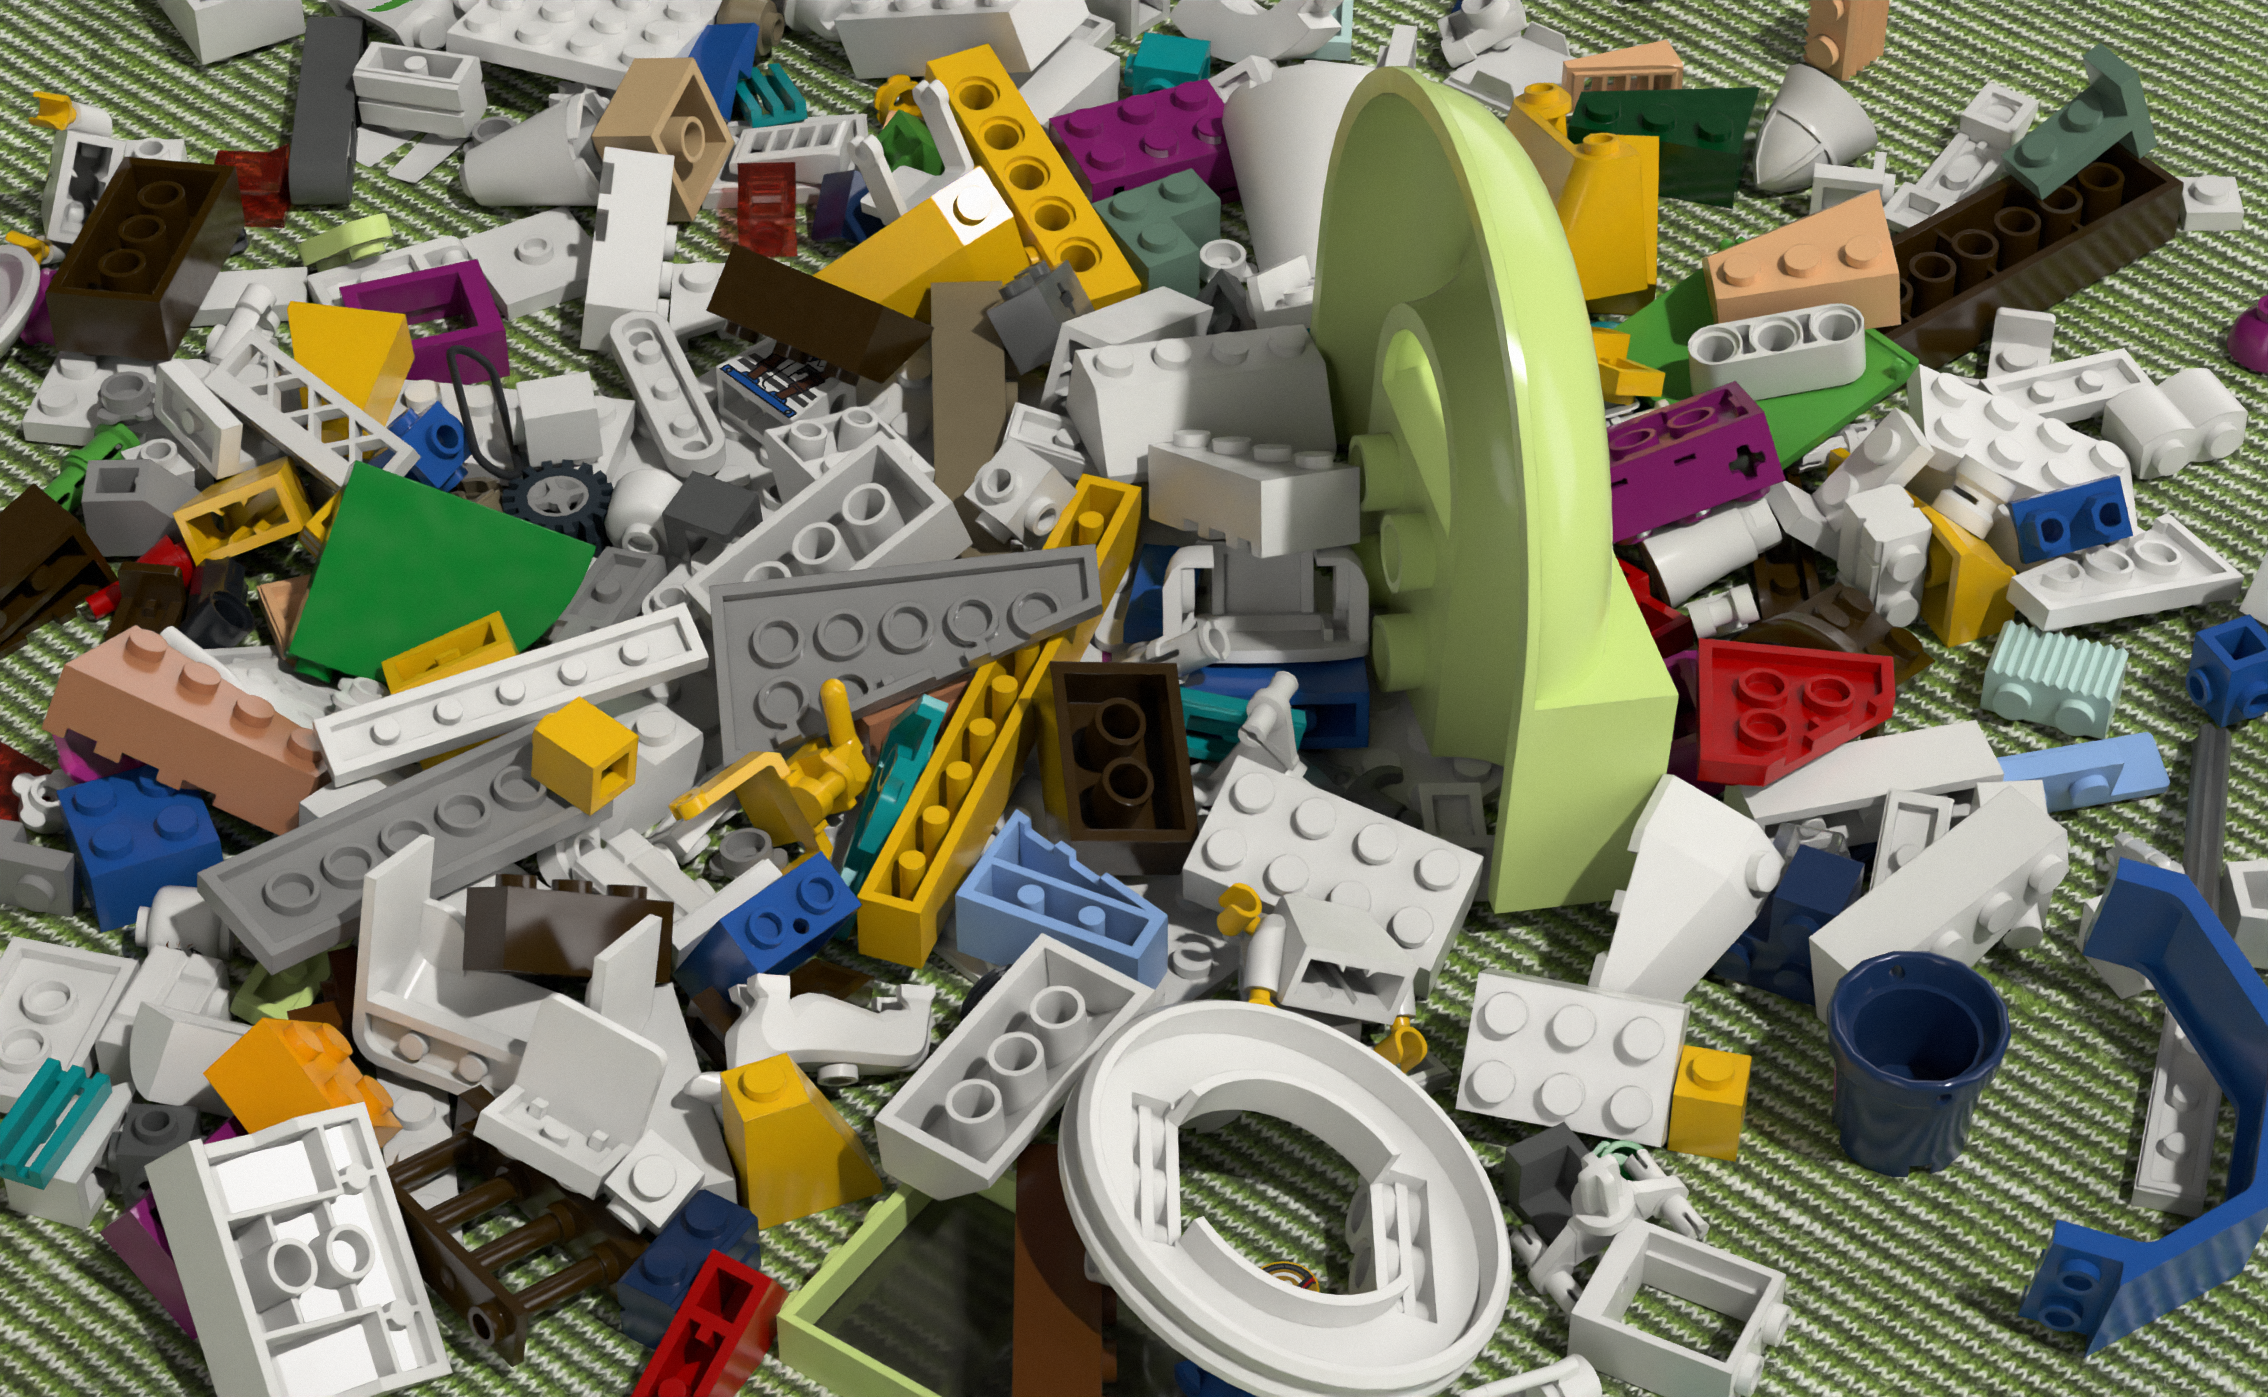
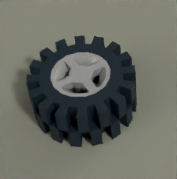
[502,459,614,558]

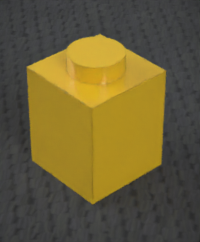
[531,696,639,816]
[1667,1045,1752,1162]

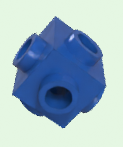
[366,401,479,492]
[2185,614,2268,728]

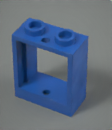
[672,851,862,1009]

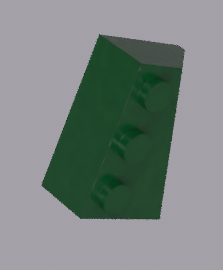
[1568,87,1767,209]

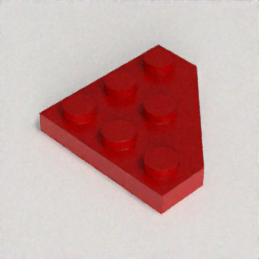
[1695,638,1896,787]

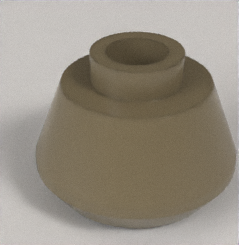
[716,0,784,57]

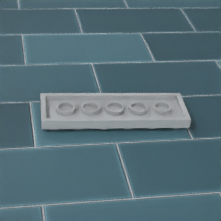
[197,720,614,975]

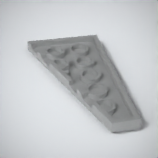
[709,544,1103,769]

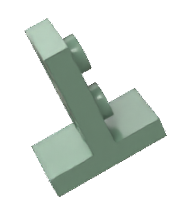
[2001,43,2157,200]

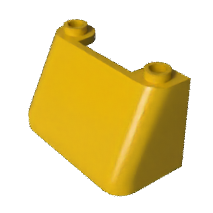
[1504,82,1648,301]

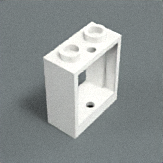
[1567,1217,1792,1397]

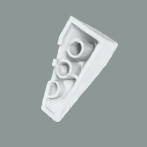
[594,692,706,849]

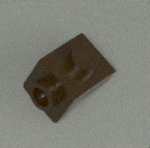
[104,561,188,642]

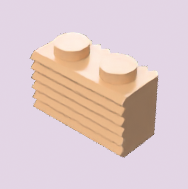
[1802,0,1890,81]

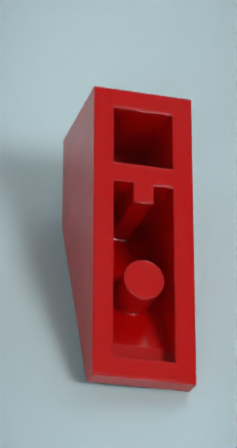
[630,1249,790,1397]

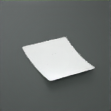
[356,123,473,183]

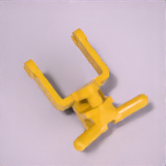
[668,678,875,876]

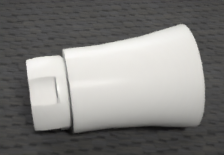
[1636,496,1783,609]

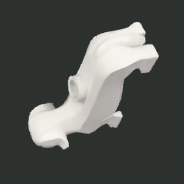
[683,973,936,1126]

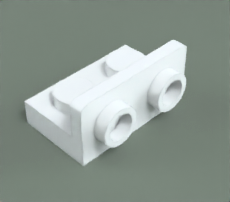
[1246,255,1315,329]

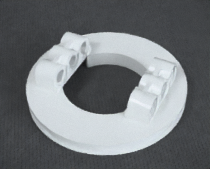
[1057,999,1512,1397]

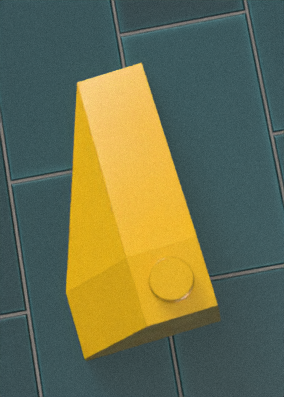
[813,166,1030,325]
[1827,447,2017,648]

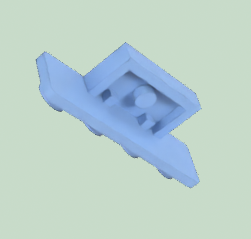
[1949,732,2170,830]

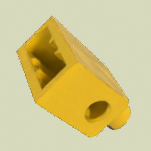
[172,455,315,567]

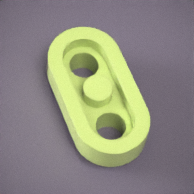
[297,213,394,272]

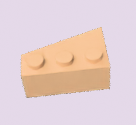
[1702,189,1901,330]

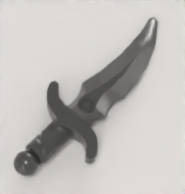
[1297,749,1423,830]

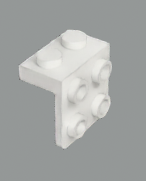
[473,993,668,1200]

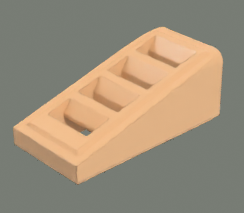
[1561,40,1683,112]

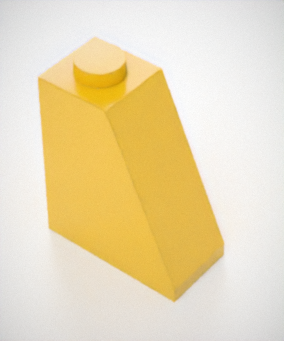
[287,301,415,459]
[720,1052,883,1231]

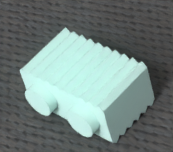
[1980,620,2129,739]

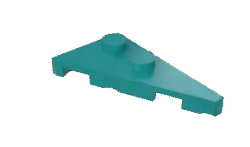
[833,694,949,941]

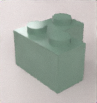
[1091,168,1221,299]

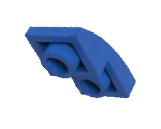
[688,22,759,122]

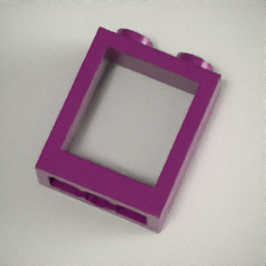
[339,259,510,385]

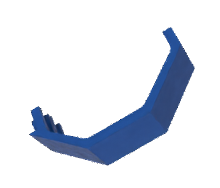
[2018,857,2268,1359]

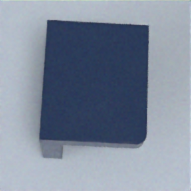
[811,170,886,246]

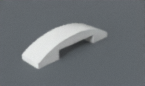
[1883,82,2039,233]

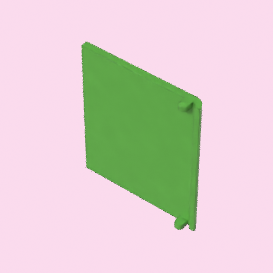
[1613,236,1919,470]

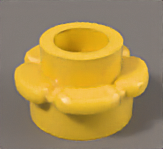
[873,74,923,126]

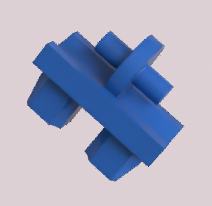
[2007,474,2133,564]

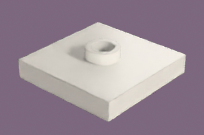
[460,206,593,321]

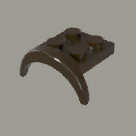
[1729,582,1935,740]

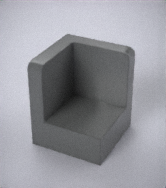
[662,470,763,562]
[1502,1122,1590,1247]

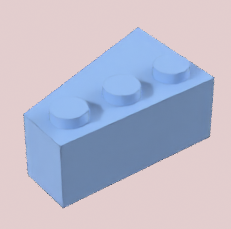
[955,809,1168,990]

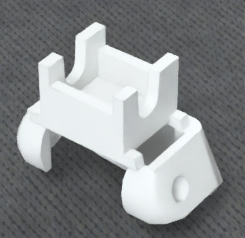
[1162,539,1369,663]

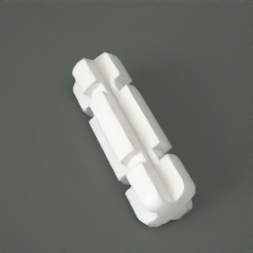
[2106,832,2185,874]

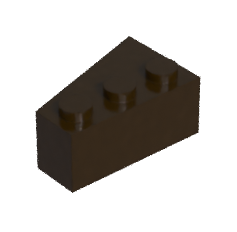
[0,483,118,660]
[462,874,674,984]

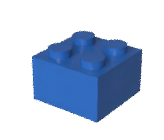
[56,765,224,933]

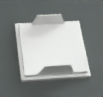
[1443,21,1589,115]

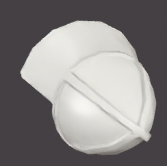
[1752,63,1878,193]

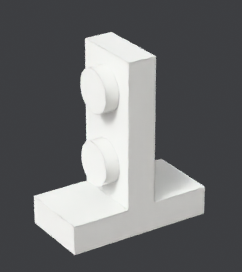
[1764,407,1936,561]

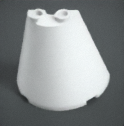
[1222,63,1377,279]

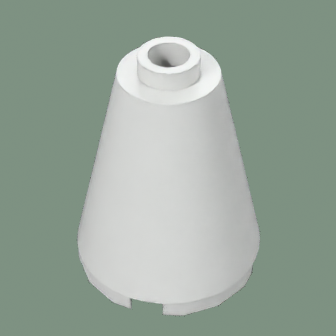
[459,92,608,206]

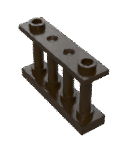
[386,1084,650,1367]

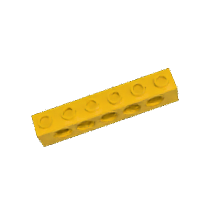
[925,43,1141,311]

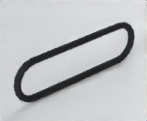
[446,345,523,480]

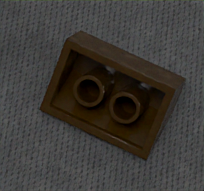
[706,244,934,387]

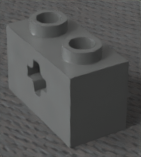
[986,259,1095,375]

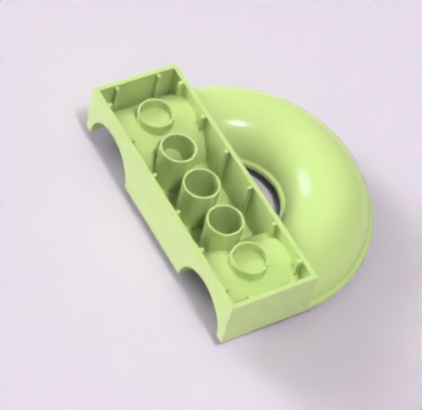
[1310,66,1679,914]

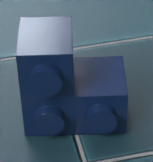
[1707,844,1865,1007]

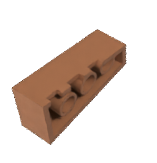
[41,625,332,836]

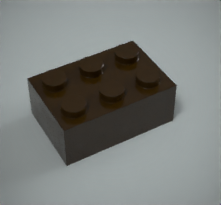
[1031,661,1199,875]

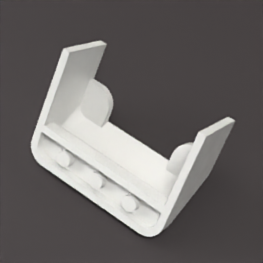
[352,834,662,1098]

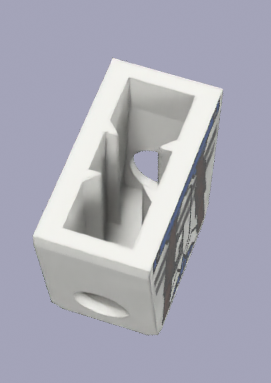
[716,341,857,445]

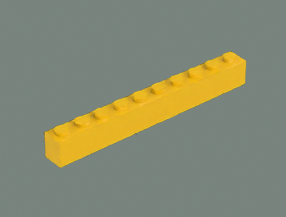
[857,473,1142,970]

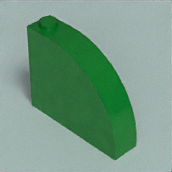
[283,460,597,687]

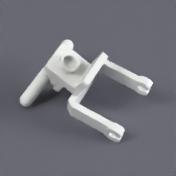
[847,79,974,226]

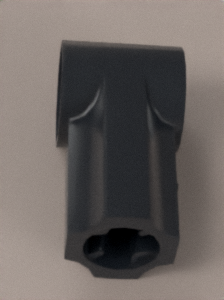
[176,556,256,649]

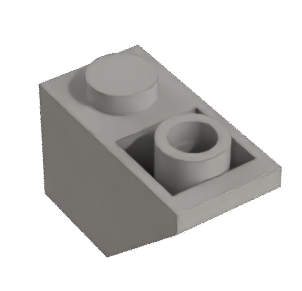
[81,459,221,557]

